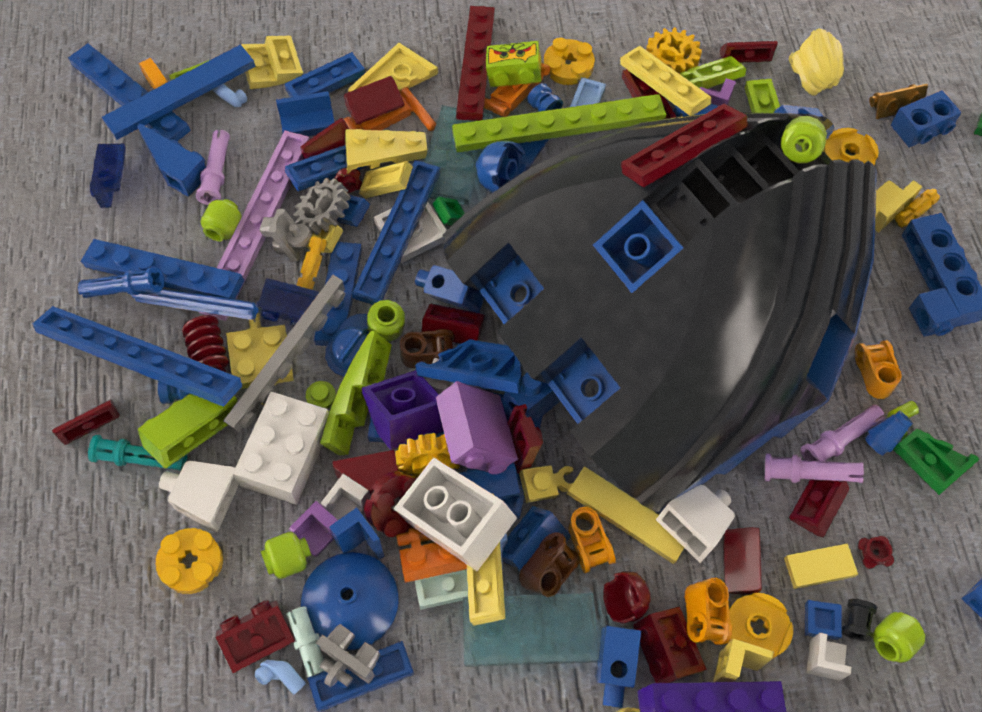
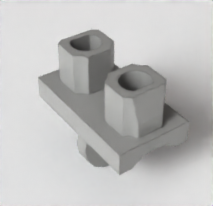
[260,209,311,261]
[316,624,380,687]

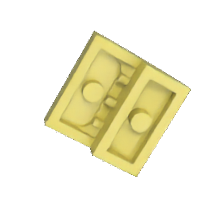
[241,36,303,89]

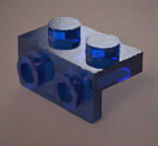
[90,143,126,208]
[256,278,319,327]

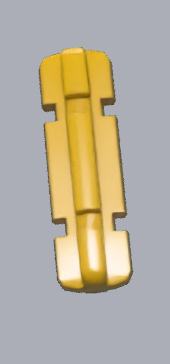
[895,188,940,228]
[296,236,327,292]

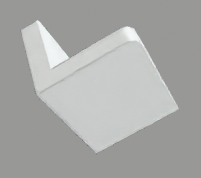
[320,474,371,520]
[806,633,852,681]

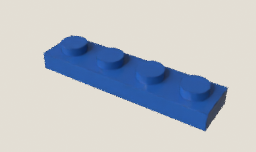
[314,242,362,346]

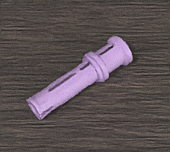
[196,130,230,205]
[800,405,885,461]
[765,453,864,483]

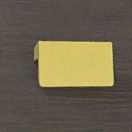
[875,180,922,233]
[713,639,774,682]

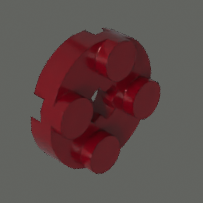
[365,471,416,537]

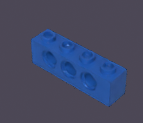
[902,213,982,328]

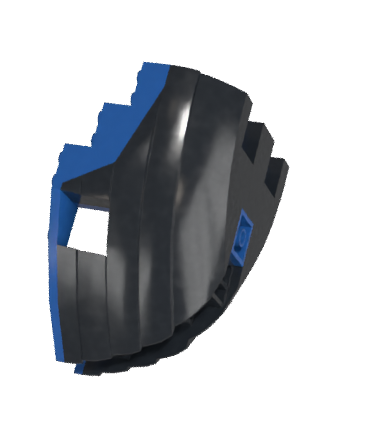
[442,112,877,512]

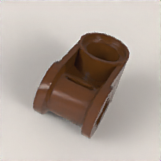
[400,329,455,369]
[519,532,580,597]

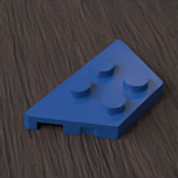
[415,340,523,394]

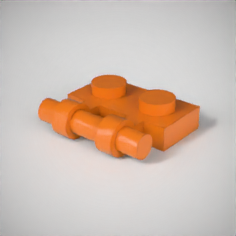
[396,527,467,583]

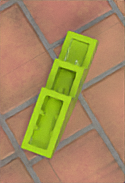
[320,331,392,456]

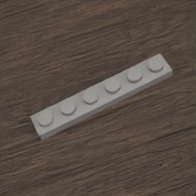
[224,275,345,433]

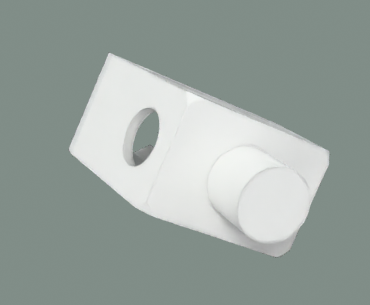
[159,461,239,532]
[656,485,735,563]

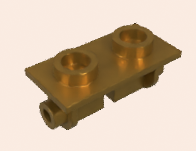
[869,84,928,119]

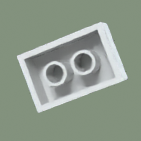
[233,392,329,505]
[394,458,517,571]

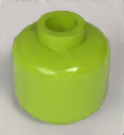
[781,116,827,163]
[200,199,242,242]
[367,300,405,342]
[260,531,311,579]
[873,612,925,663]

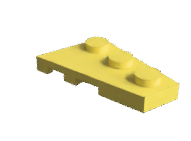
[348,43,438,92]
[345,129,427,174]

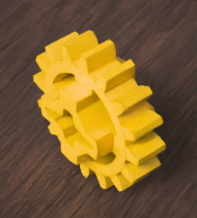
[646,27,702,74]
[395,433,460,478]

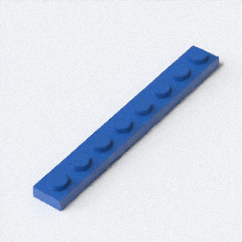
[32,306,242,407]

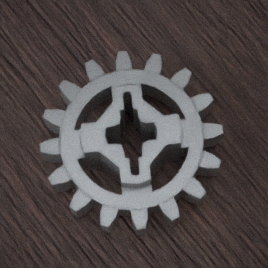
[293,178,351,235]

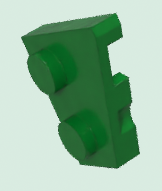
[893,429,980,495]

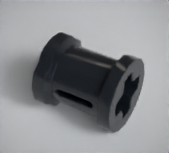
[842,599,878,641]

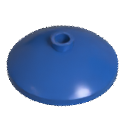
[301,552,399,651]

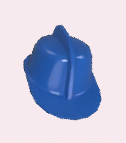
[325,313,369,377]

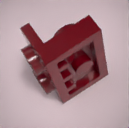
[215,600,295,673]
[633,606,707,683]

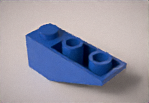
[137,123,206,197]

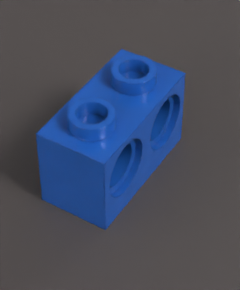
[891,90,962,148]

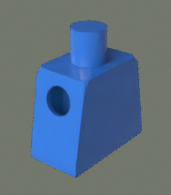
[415,265,485,313]
[502,372,560,423]
[596,626,641,708]

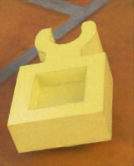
[519,465,573,503]

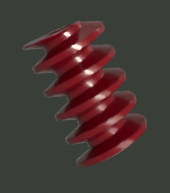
[182,315,229,372]

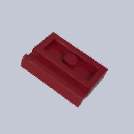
[508,404,543,473]

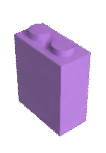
[436,381,518,474]

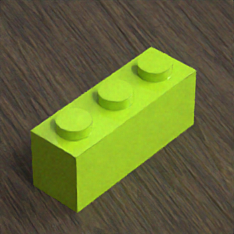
[138,394,238,469]

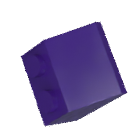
[362,370,444,450]

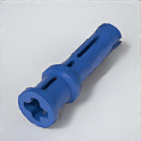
[78,266,164,298]

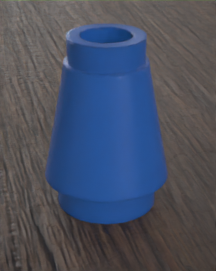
[865,411,913,456]

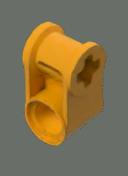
[854,340,902,399]
[568,507,616,573]
[684,577,732,645]

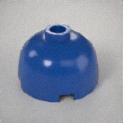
[476,141,526,193]

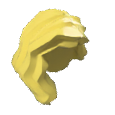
[789,28,844,96]

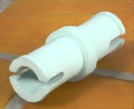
[286,606,324,678]

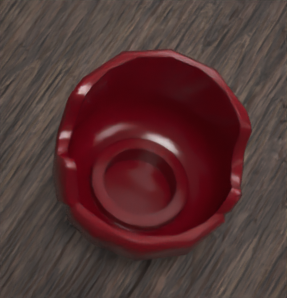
[603,571,651,624]

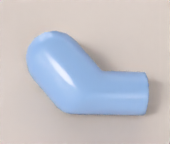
[212,84,248,107]
[255,660,306,695]

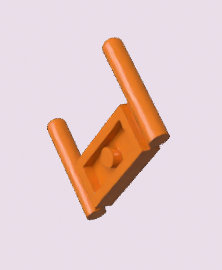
[484,63,550,117]
[344,87,437,131]

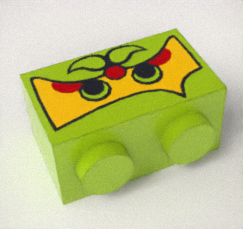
[486,41,541,87]

